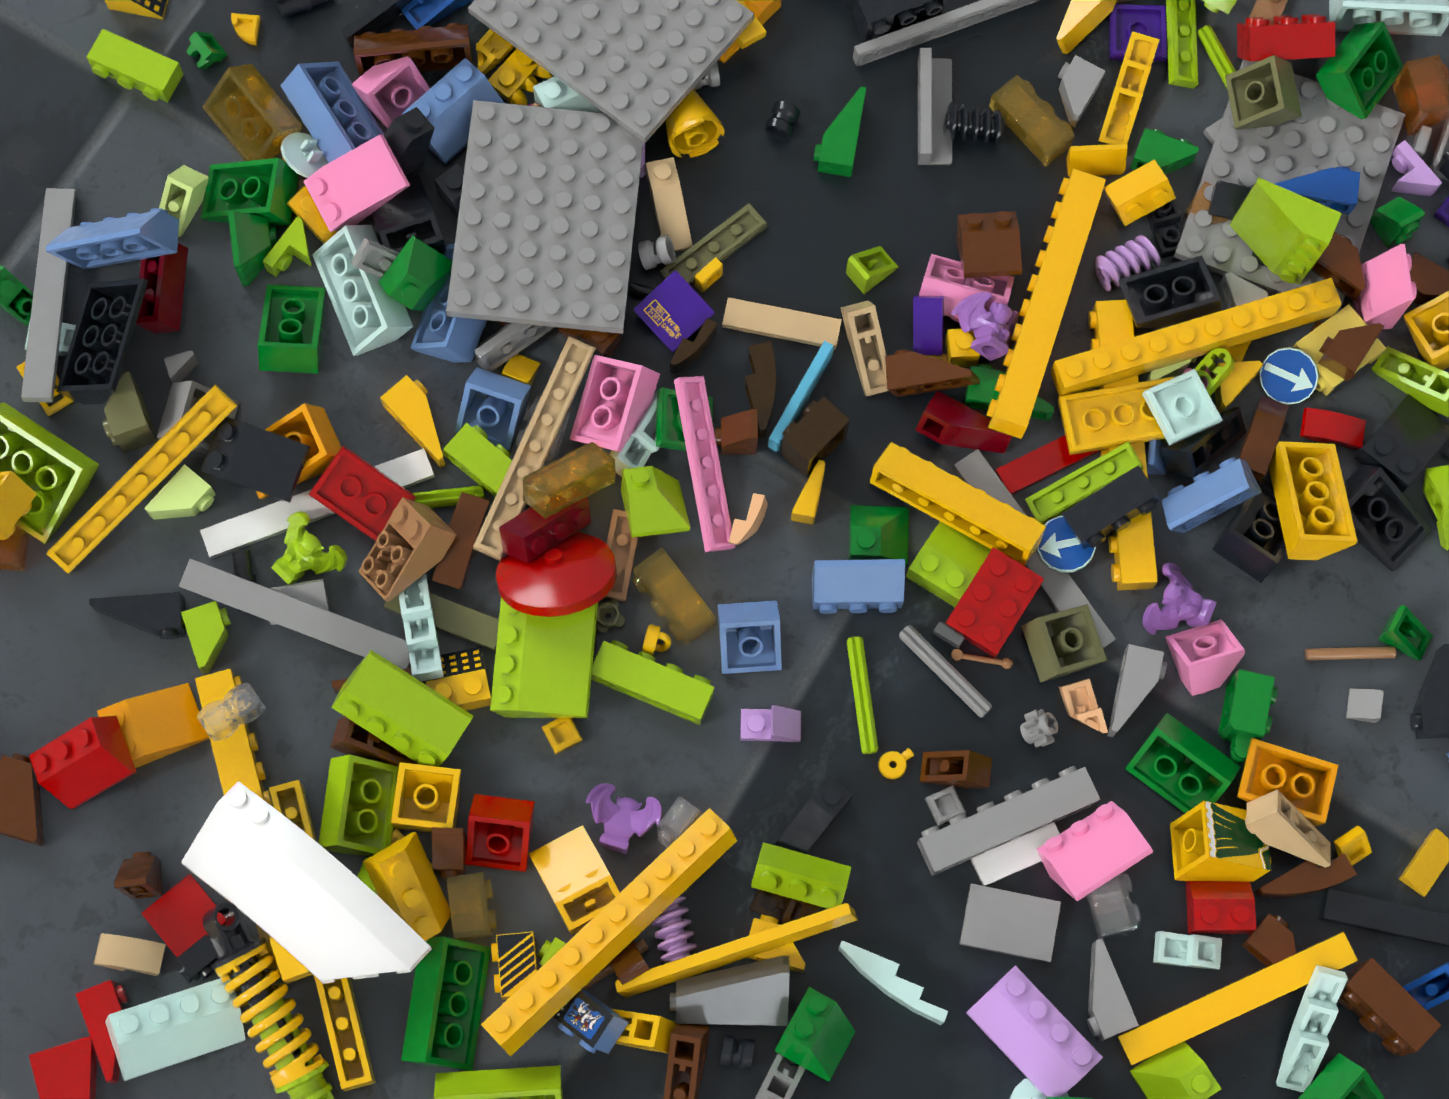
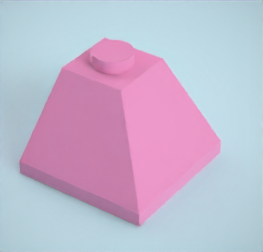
[351,56,430,129]
[1166,619,1245,696]

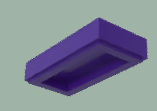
[913,295,944,355]

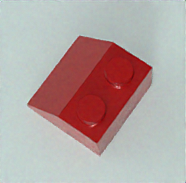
[466,794,535,872]
[1186,881,1256,934]

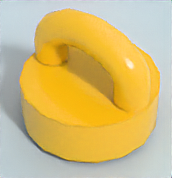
[642,624,671,655]

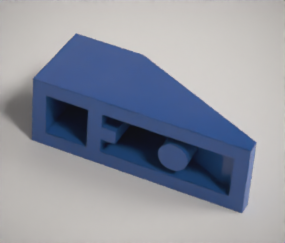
[1275,167,1360,215]

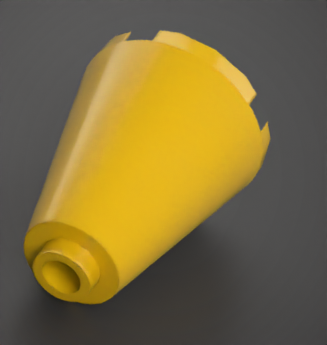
[665,88,725,158]

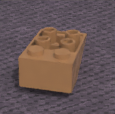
[358,497,457,602]

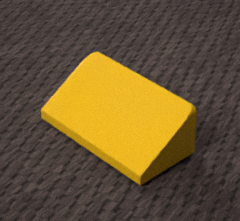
[1066,144,1128,177]
[1399,828,1449,897]

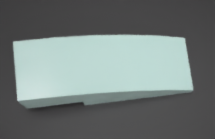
[605,392,660,477]

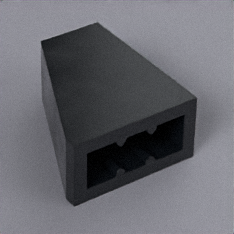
[384,107,434,176]

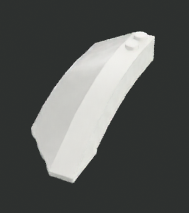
[181,781,431,984]

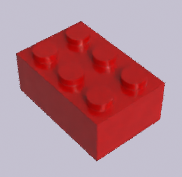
[1237,14,1335,62]
[945,547,1044,658]

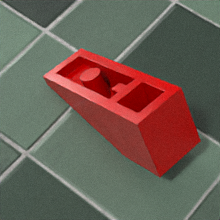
[75,979,128,1084]

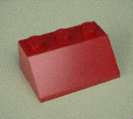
[29,716,137,809]

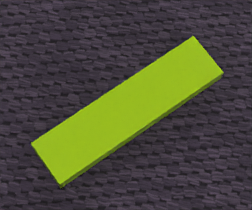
[1166,0,1198,89]
[1025,441,1144,524]

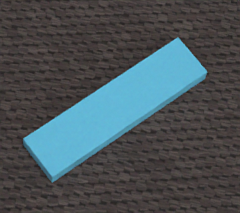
[768,341,834,452]

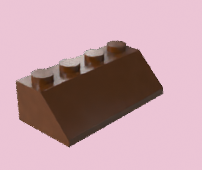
[353,23,473,77]

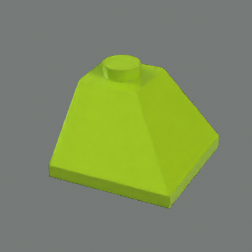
[621,466,690,538]
[1129,1041,1221,1099]

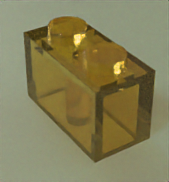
[446,872,497,941]

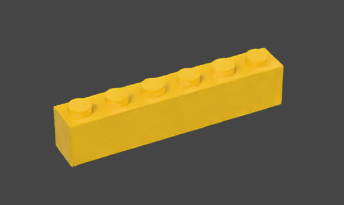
[869,442,1046,566]

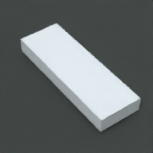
[971,822,1060,886]

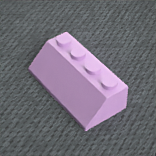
[966,966,1103,1097]

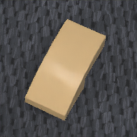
[94,933,166,976]

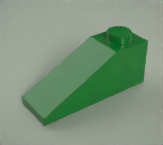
[813,87,866,177]
[964,364,1054,421]

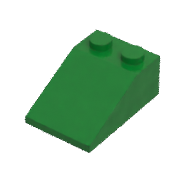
[201,158,299,227]
[258,284,326,374]

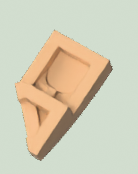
[729,493,768,545]
[1059,678,1108,733]

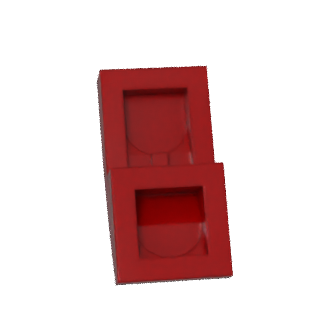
[1300,408,1366,450]

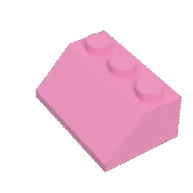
[919,254,1015,322]
[1036,801,1153,901]

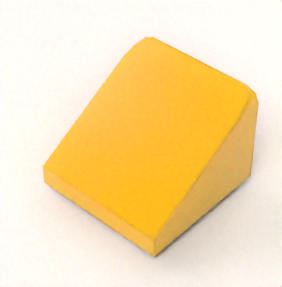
[501,354,541,385]

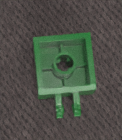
[1218,669,1278,763]

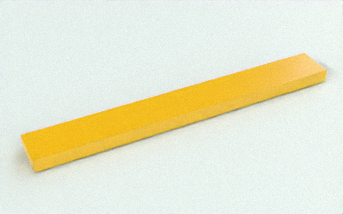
[46,384,237,574]
[615,903,857,998]
[1118,932,1358,1065]

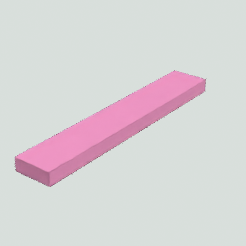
[674,376,735,552]

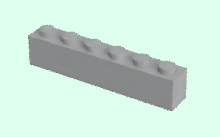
[917,766,1101,876]

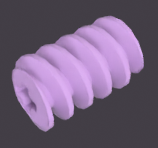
[1095,235,1161,291]
[652,897,697,963]

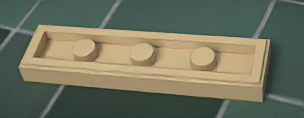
[722,297,842,350]

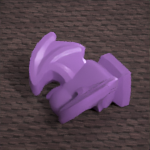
[951,292,1019,361]
[1142,563,1217,635]
[586,783,662,855]

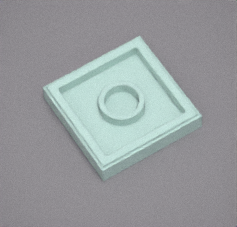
[1142,369,1222,446]

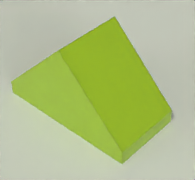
[846,246,898,294]

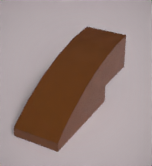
[1237,395,1289,481]
[432,492,491,589]
[1254,854,1357,898]

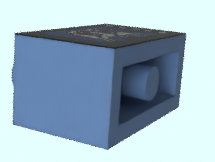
[553,988,629,1054]

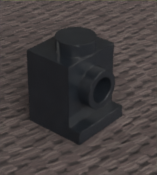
[176,935,220,983]

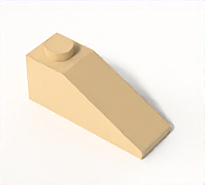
[645,157,693,252]
[841,301,888,397]
[1245,789,1331,868]

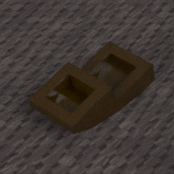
[670,318,717,374]
[749,889,820,924]

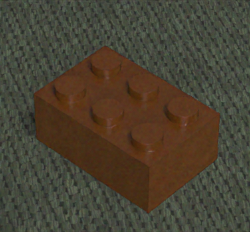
[1338,958,1442,1057]

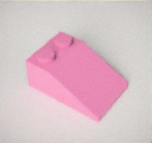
[303,134,410,232]
[570,355,660,452]

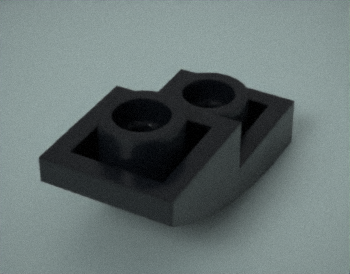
[1147,199,1183,259]

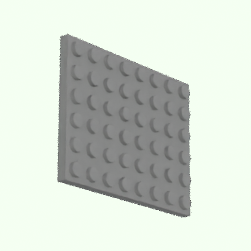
[468,0,754,143]
[1173,60,1405,314]
[446,100,643,334]

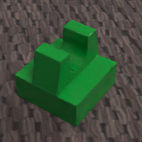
[186,31,228,69]

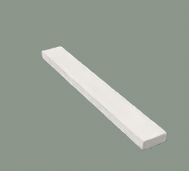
[200,448,435,559]

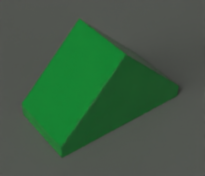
[1378,605,1433,661]

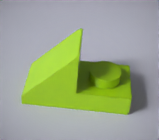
[263,216,312,277]

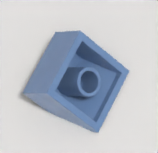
[455,367,531,450]
[718,601,782,674]

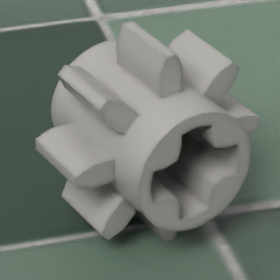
[1020,709,1058,748]

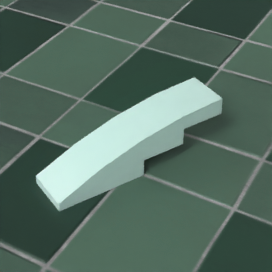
[399,573,444,682]
[838,941,948,1025]
[1276,965,1348,1093]

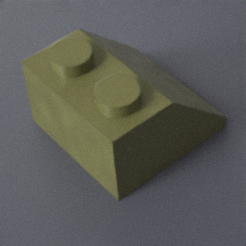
[1225,55,1302,130]
[102,371,157,453]
[1021,604,1107,683]

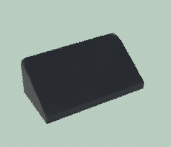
[1208,181,1252,220]

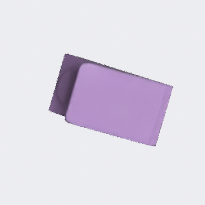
[1391,140,1442,197]
[740,705,801,742]

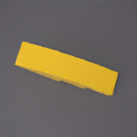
[1098,31,1160,144]

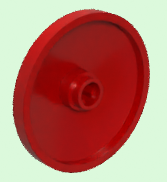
[496,532,617,617]

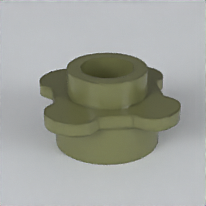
[596,599,625,633]

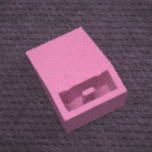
[1353,244,1417,329]

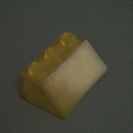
[202,64,303,161]

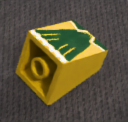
[1170,801,1271,882]

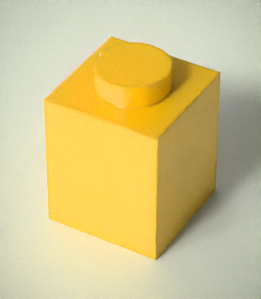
[945,329,980,367]

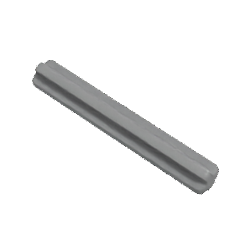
[899,625,992,718]

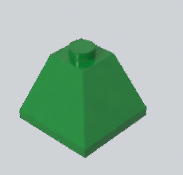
[228,211,278,287]
[379,235,453,311]
[848,505,909,566]

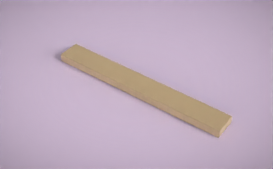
[473,336,596,560]

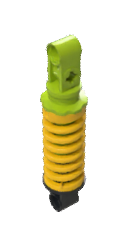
[203,902,334,1099]

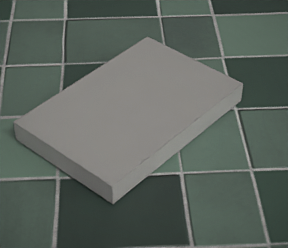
[959,883,1061,963]

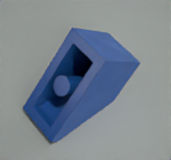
[1403,961,1449,1010]

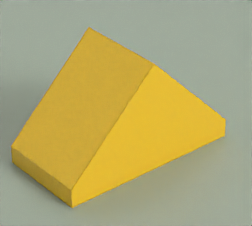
[1212,361,1263,413]
[269,936,313,984]

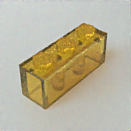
[989,75,1075,167]
[522,442,615,519]
[632,548,716,645]

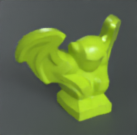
[271,510,348,585]

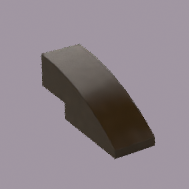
[744,340,776,439]

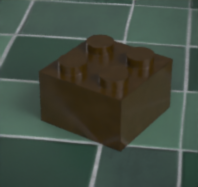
[781,397,850,478]

